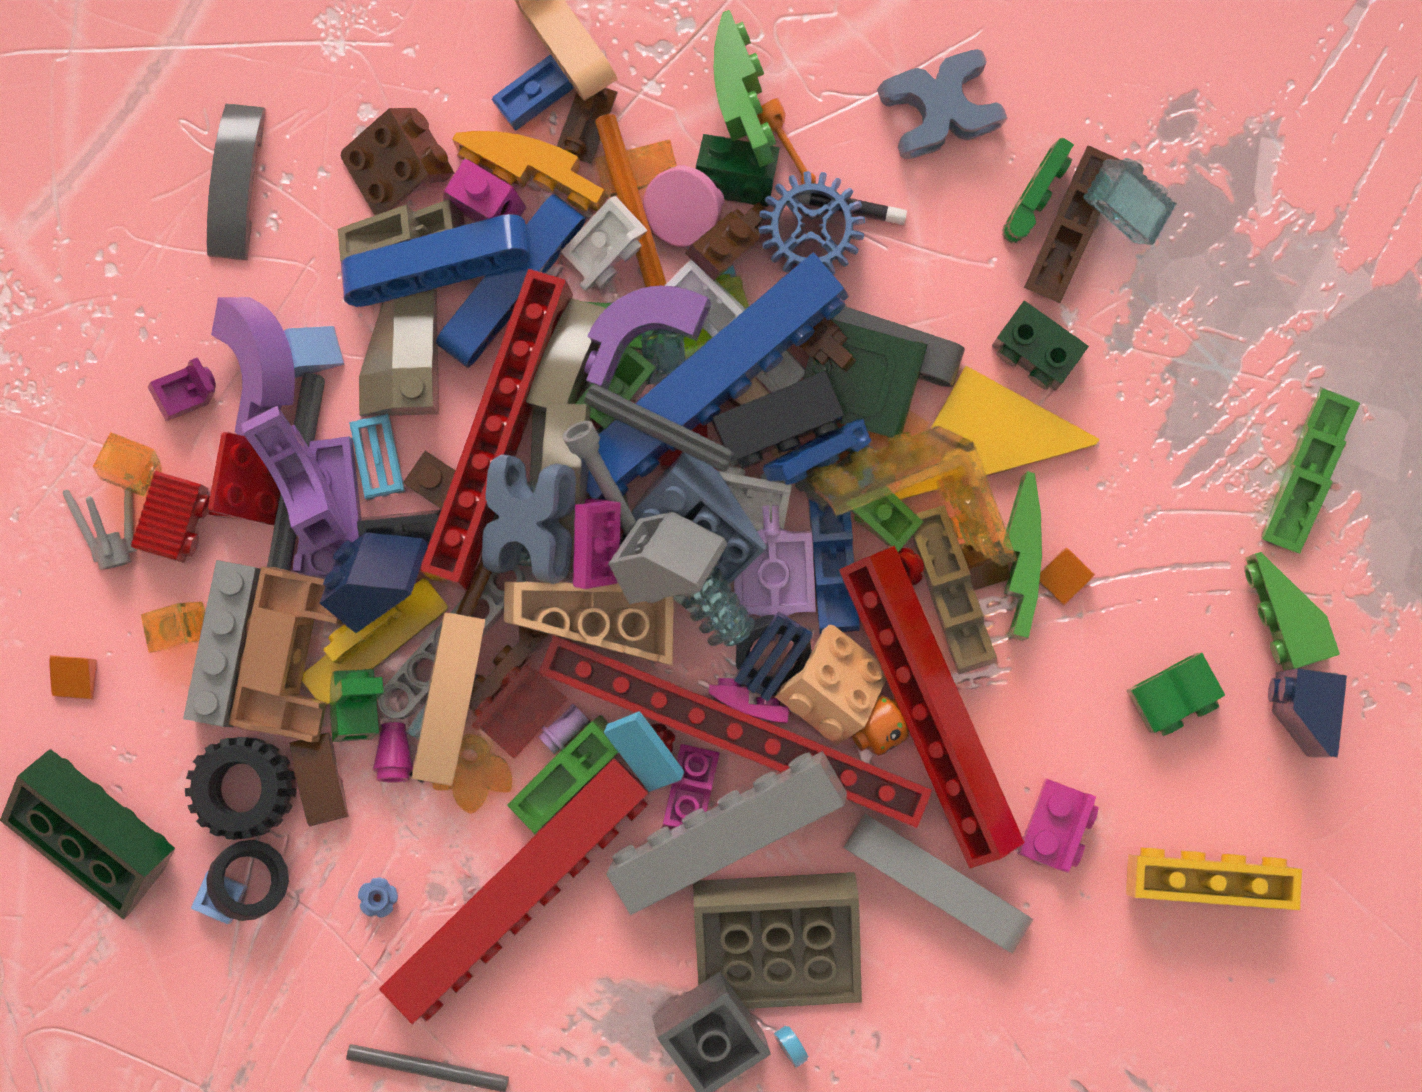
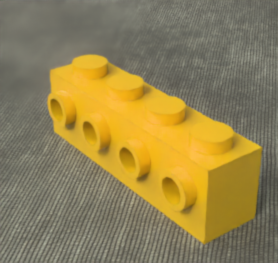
[1126,847,1302,910]

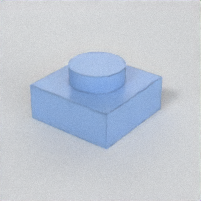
[191,870,247,925]

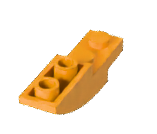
[452,131,606,212]

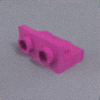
[573,498,621,589]
[1017,778,1099,873]

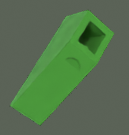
[1244,552,1340,671]

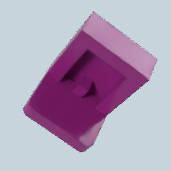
[147,357,216,422]

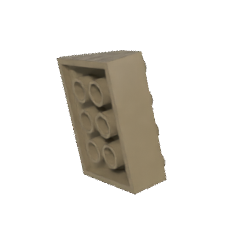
[693,872,862,1009]

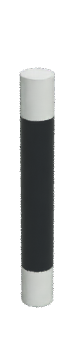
[796,193,907,225]

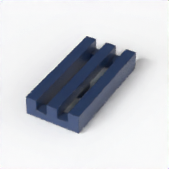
[734,611,813,701]

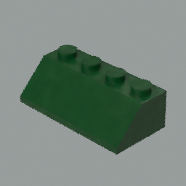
[0,749,175,920]

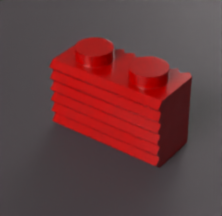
[131,471,210,564]

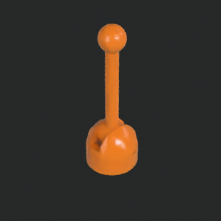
[757,98,816,185]

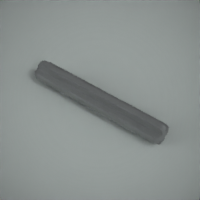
[584,384,734,471]

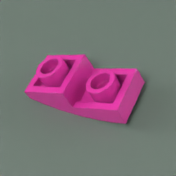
[709,678,789,724]
[662,744,720,830]

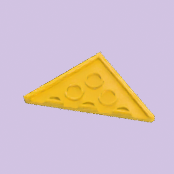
[894,366,1100,500]

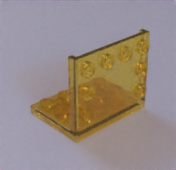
[806,425,1017,566]

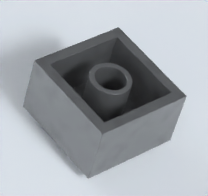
[652,971,771,1092]

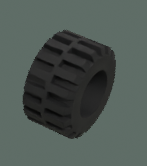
[185,737,296,840]

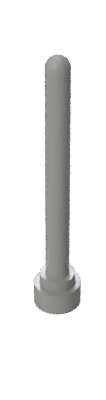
[563,421,636,537]

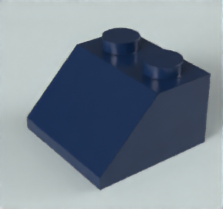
[319,533,428,633]
[1268,668,1347,758]

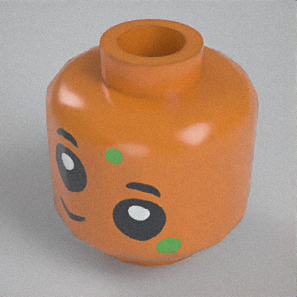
[851,696,909,756]

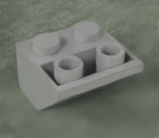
[609,512,727,604]

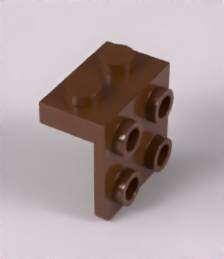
[341,108,455,215]

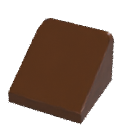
[960,534,1010,590]

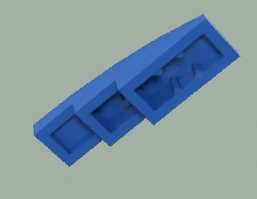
[808,467,860,634]

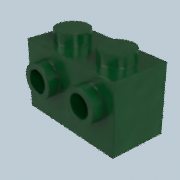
[991,300,1089,391]

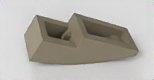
[337,199,465,263]
[526,298,606,412]

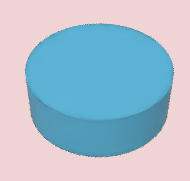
[774,1025,809,1068]

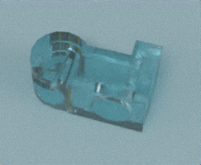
[641,330,686,385]

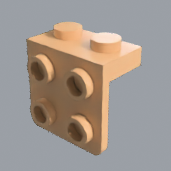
[775,625,886,745]

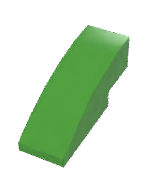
[507,715,619,834]

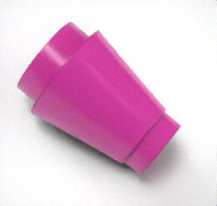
[373,722,413,783]

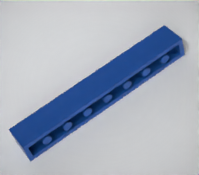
[586,252,849,500]

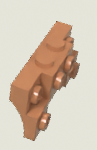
[229,566,343,743]

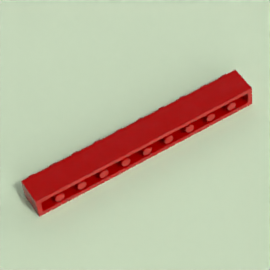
[538,635,932,828]

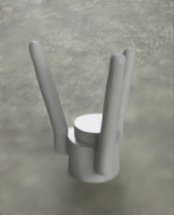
[63,482,137,570]

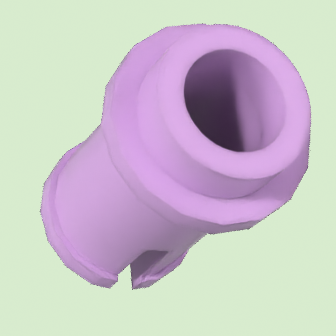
[538,704,590,754]

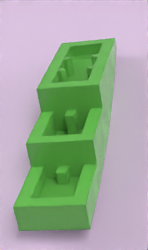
[1262,387,1360,554]
[1001,471,1042,641]

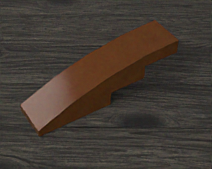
[1024,145,1124,304]

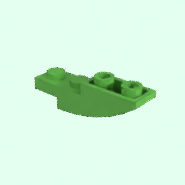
[713,10,776,168]

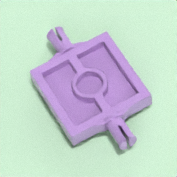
[734,505,816,641]

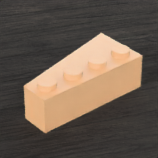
[504,582,674,665]

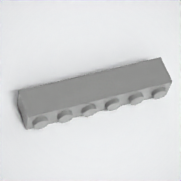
[606,751,847,916]

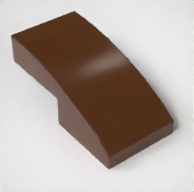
[289,732,349,827]

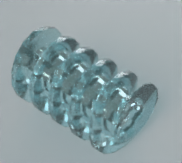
[675,567,756,647]

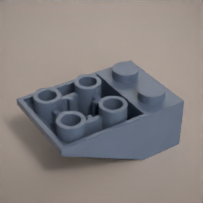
[631,452,767,593]

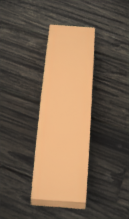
[412,612,485,785]

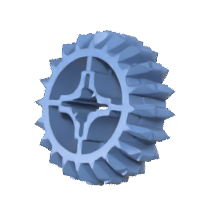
[759,171,865,275]

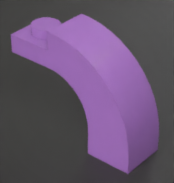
[585,286,712,390]
[211,297,295,436]
[241,406,347,554]

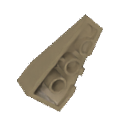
[359,288,439,417]

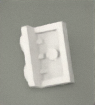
[561,196,648,291]
[718,466,792,531]

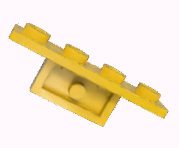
[302,578,449,706]

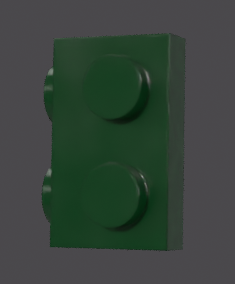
[695,134,780,207]

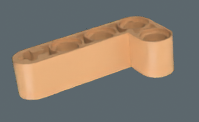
[514,0,618,101]

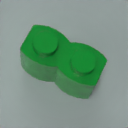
[1126,652,1225,736]

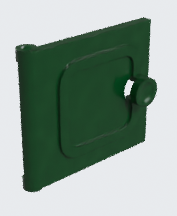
[803,319,928,441]

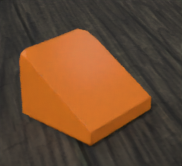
[1040,547,1095,606]
[49,655,97,699]

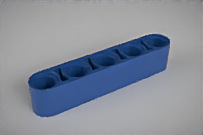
[436,194,586,368]
[341,214,530,307]

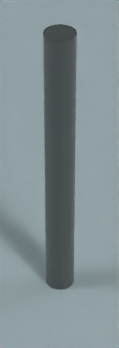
[346,1044,509,1092]

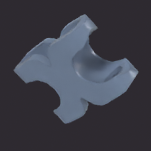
[877,49,1008,160]
[482,454,576,584]

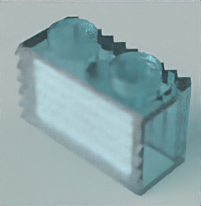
[1084,158,1177,245]

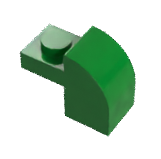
[330,669,384,742]

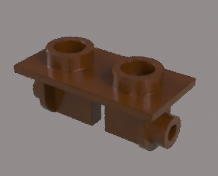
[557,88,618,164]

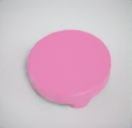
[643,165,724,247]

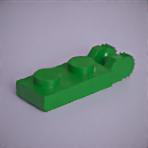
[1002,137,1074,243]

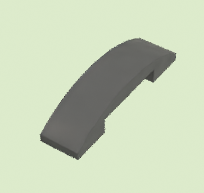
[207,103,266,260]

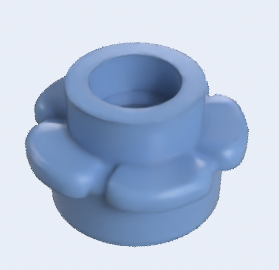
[358,877,398,918]

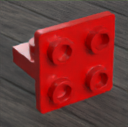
[208,432,280,525]

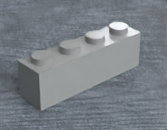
[183,560,261,728]

